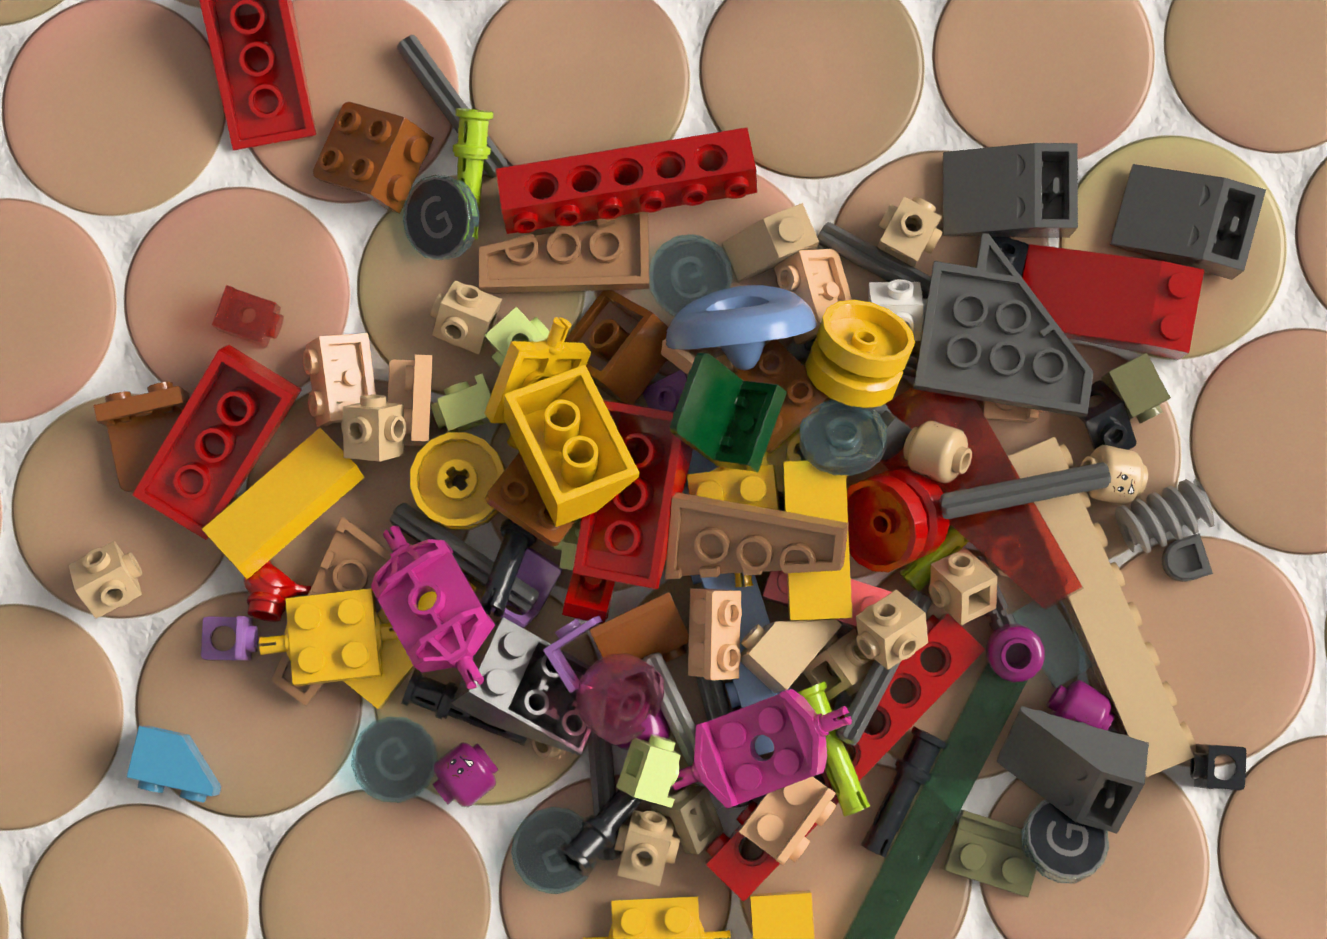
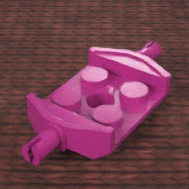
[371,526,495,689]
[672,689,852,808]

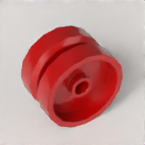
[847,466,950,572]

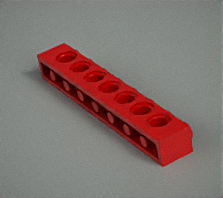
[705,613,986,902]

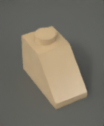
[722,203,819,283]
[740,619,842,693]

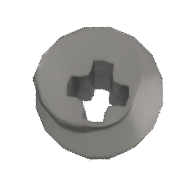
[1115,479,1215,554]

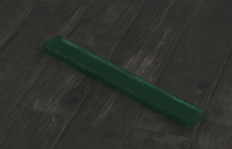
[843,661,1028,939]

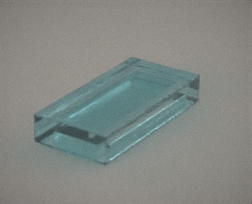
[1011,592,1093,688]

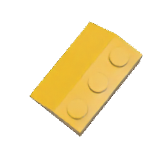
[504,365,640,527]

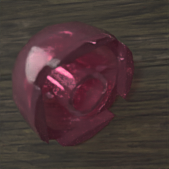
[576,653,664,745]

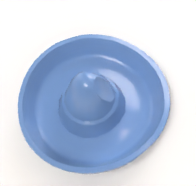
[666,285,817,370]

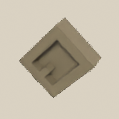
[651,785,724,855]

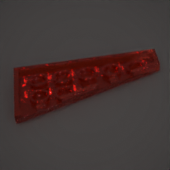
[878,387,1084,610]

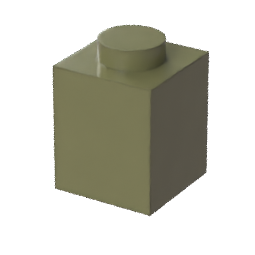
[1101,353,1171,424]

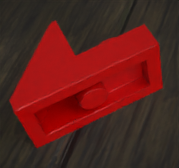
[562,573,616,624]

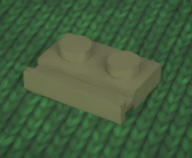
[943,810,1039,897]

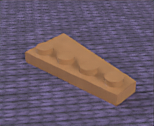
[479,212,650,293]
[665,492,849,580]
[271,516,392,706]

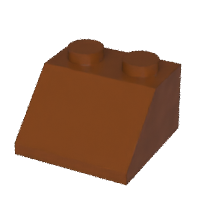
[564,290,668,405]
[590,592,689,682]

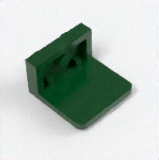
[670,353,787,472]

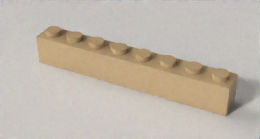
[1002,437,1195,778]

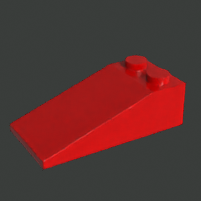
[199,0,316,151]
[1022,244,1204,360]
[132,345,302,540]
[573,400,693,589]

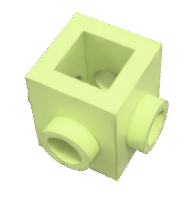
[485,307,550,368]

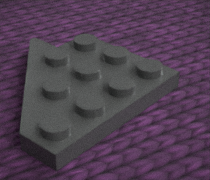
[913,233,1094,418]

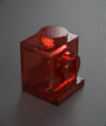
[212,285,284,348]

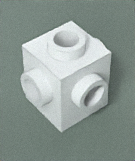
[868,279,927,341]

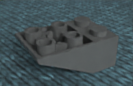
[943,143,1078,238]
[1110,164,1266,280]
[451,617,614,755]
[997,706,1149,834]

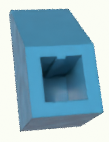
[127,725,221,802]

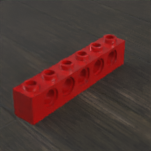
[496,127,757,234]

